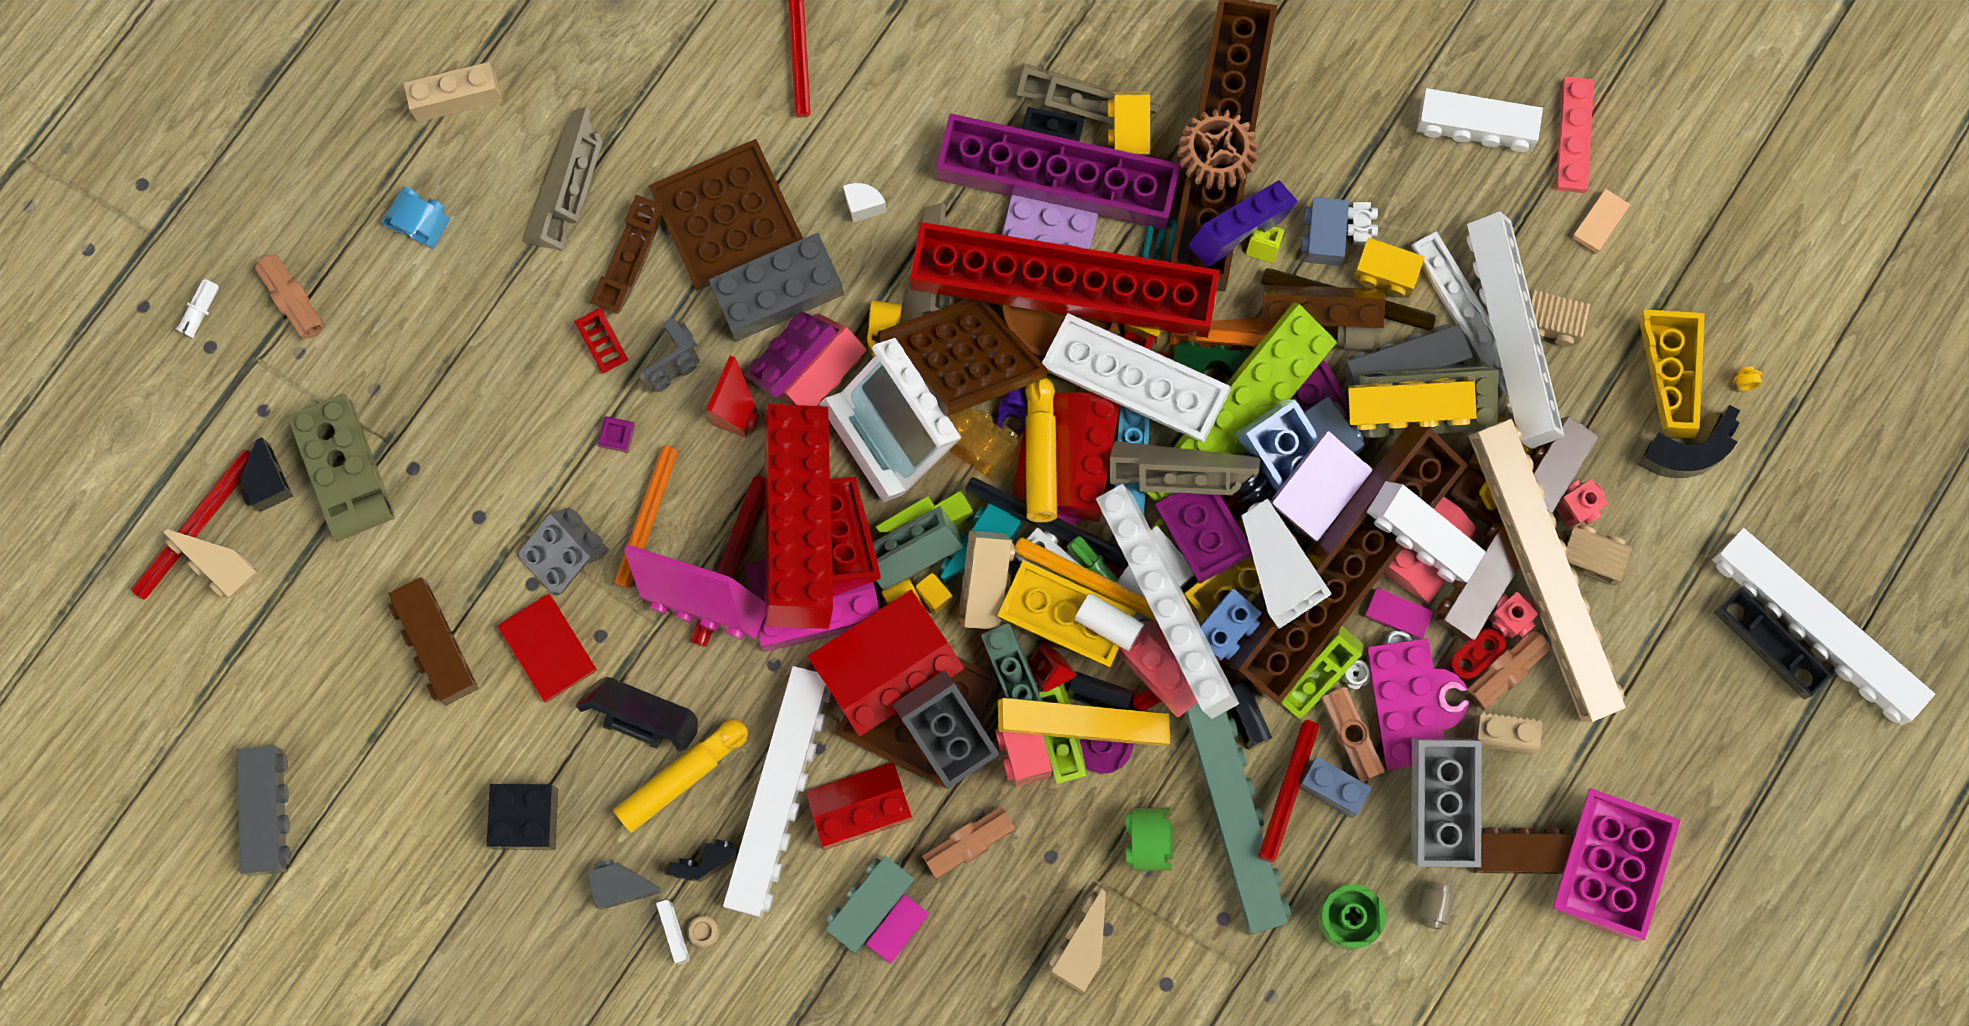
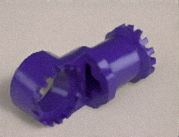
[998,386,1027,439]

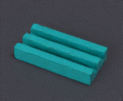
[1142,218,1178,262]

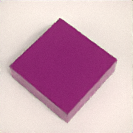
[598,416,635,453]

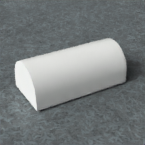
[1075,593,1145,652]

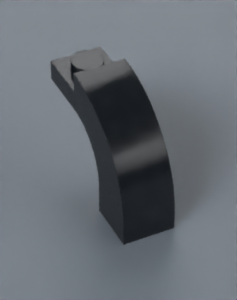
[1638,405,1740,478]

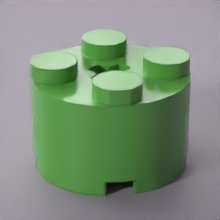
[1126,807,1173,871]
[1318,884,1386,950]

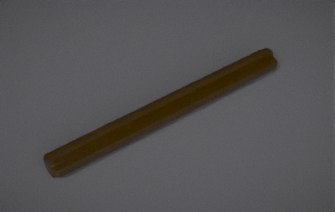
[1262,268,1436,331]

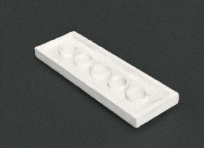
[1042,313,1231,443]

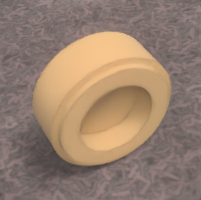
[687,916,720,948]

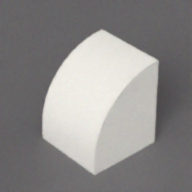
[843,183,887,222]

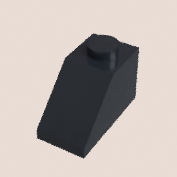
[240,437,294,512]

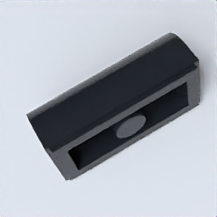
[1022,107,1085,142]
[1068,671,1134,710]
[1229,682,1273,750]

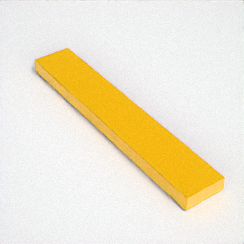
[998,698,1171,746]

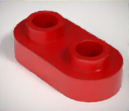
[1450,629,1505,680]

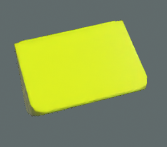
[1246,227,1285,263]

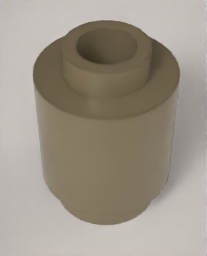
[1335,326,1380,351]
[1418,881,1455,930]

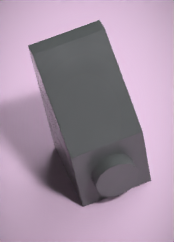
[587,860,661,910]

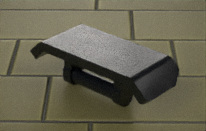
[576,677,698,752]

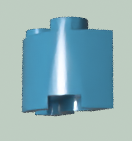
[381,186,450,249]

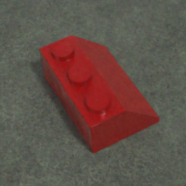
[806,763,913,850]

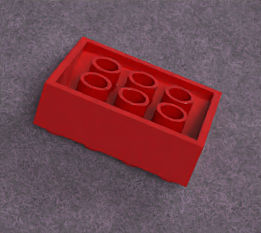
[1012,392,1120,522]
[763,476,881,596]
[807,589,965,737]

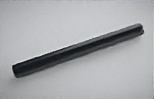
[965,477,1129,569]

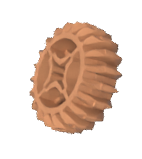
[1177,109,1259,190]

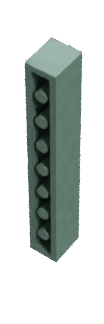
[1185,702,1291,935]

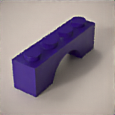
[1188,180,1298,267]

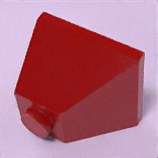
[706,355,759,438]

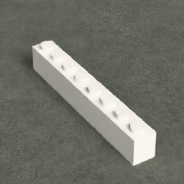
[1467,211,1565,449]
[1096,484,1239,719]
[1712,528,1935,725]
[723,666,832,918]

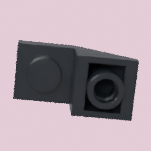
[667,839,739,882]

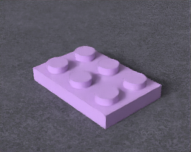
[1002,195,1098,249]

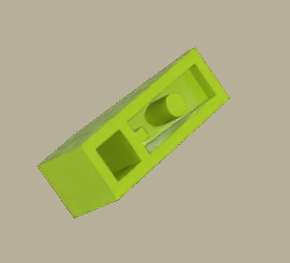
[1281,626,1363,720]
[1038,683,1087,784]

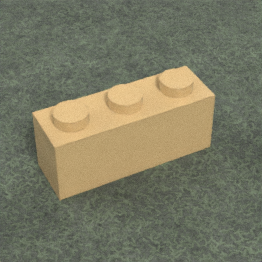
[404,62,502,122]
[958,530,1015,629]

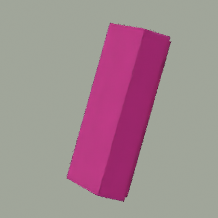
[1364,587,1434,640]
[866,894,929,964]

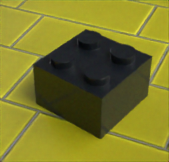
[486,784,558,850]

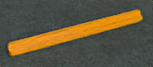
[1015,538,1157,622]

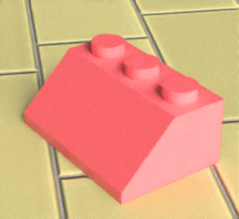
[780,313,867,406]
[1383,497,1480,605]
[1118,621,1198,718]

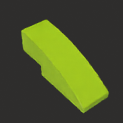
[876,491,973,538]

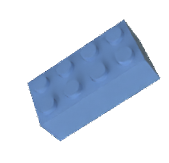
[1235,399,1319,535]

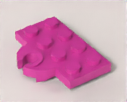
[1366,638,1469,770]

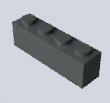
[1343,324,1473,386]
[237,746,291,876]

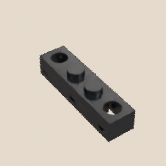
[1714,587,1832,700]

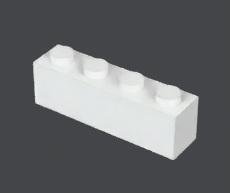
[1416,88,1543,152]
[1367,481,1486,583]

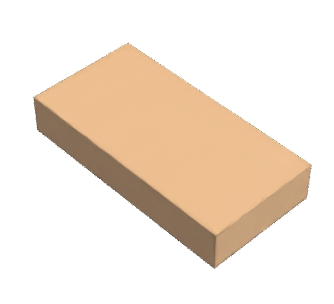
[1572,189,1631,254]

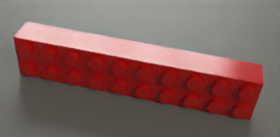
[910,222,1220,338]

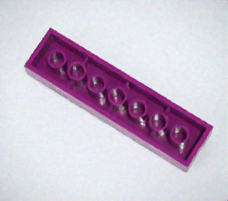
[936,113,1180,230]

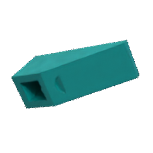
[939,504,1021,585]

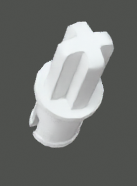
[176,279,219,338]

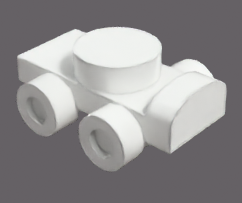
[1347,202,1378,245]

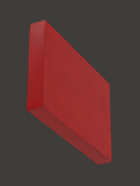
[497,593,598,703]

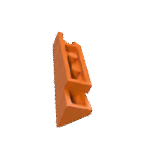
[1170,317,1275,351]

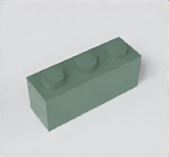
[873,506,963,590]
[826,855,915,955]

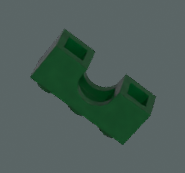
[1172,341,1254,379]

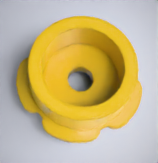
[1733,366,1763,391]

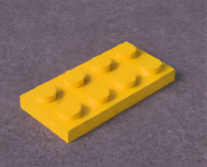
[997,560,1136,668]

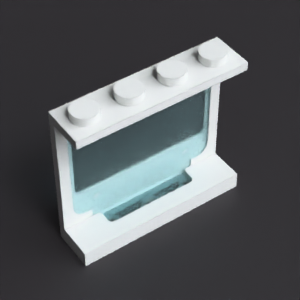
[819,338,962,503]

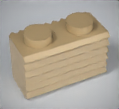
[1529,290,1590,347]
[1565,525,1632,586]
[1472,712,1543,755]

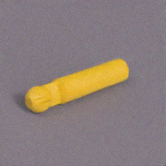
[1025,378,1057,522]
[613,719,748,834]

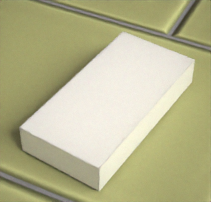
[656,900,690,965]

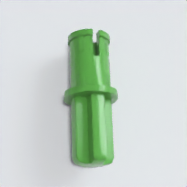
[1067,536,1119,583]

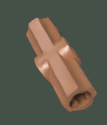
[254,253,325,339]
[1465,630,1552,710]
[1321,687,1385,782]
[922,807,1015,880]

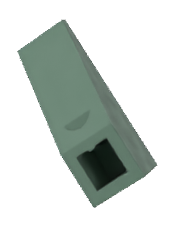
[981,623,1042,702]

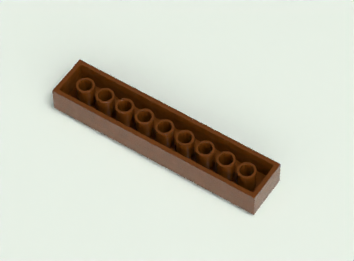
[1170,0,1278,292]
[1222,422,1468,705]

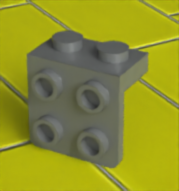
[639,317,700,393]
[519,507,609,595]

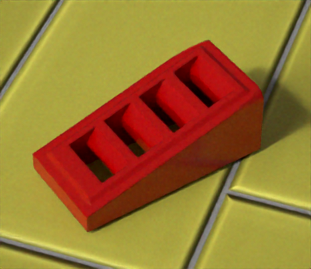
[574,307,629,374]

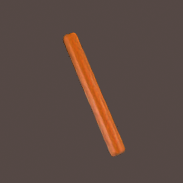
[615,445,678,589]

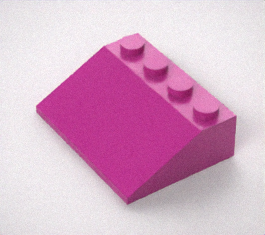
[625,544,766,640]
[744,559,880,652]
[1552,788,1681,942]

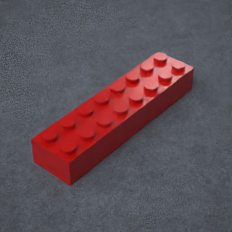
[764,403,833,629]

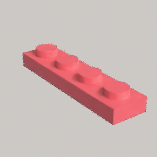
[1556,77,1594,193]

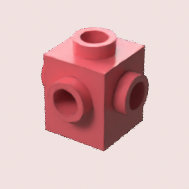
[1555,479,1608,528]
[1488,592,1538,641]

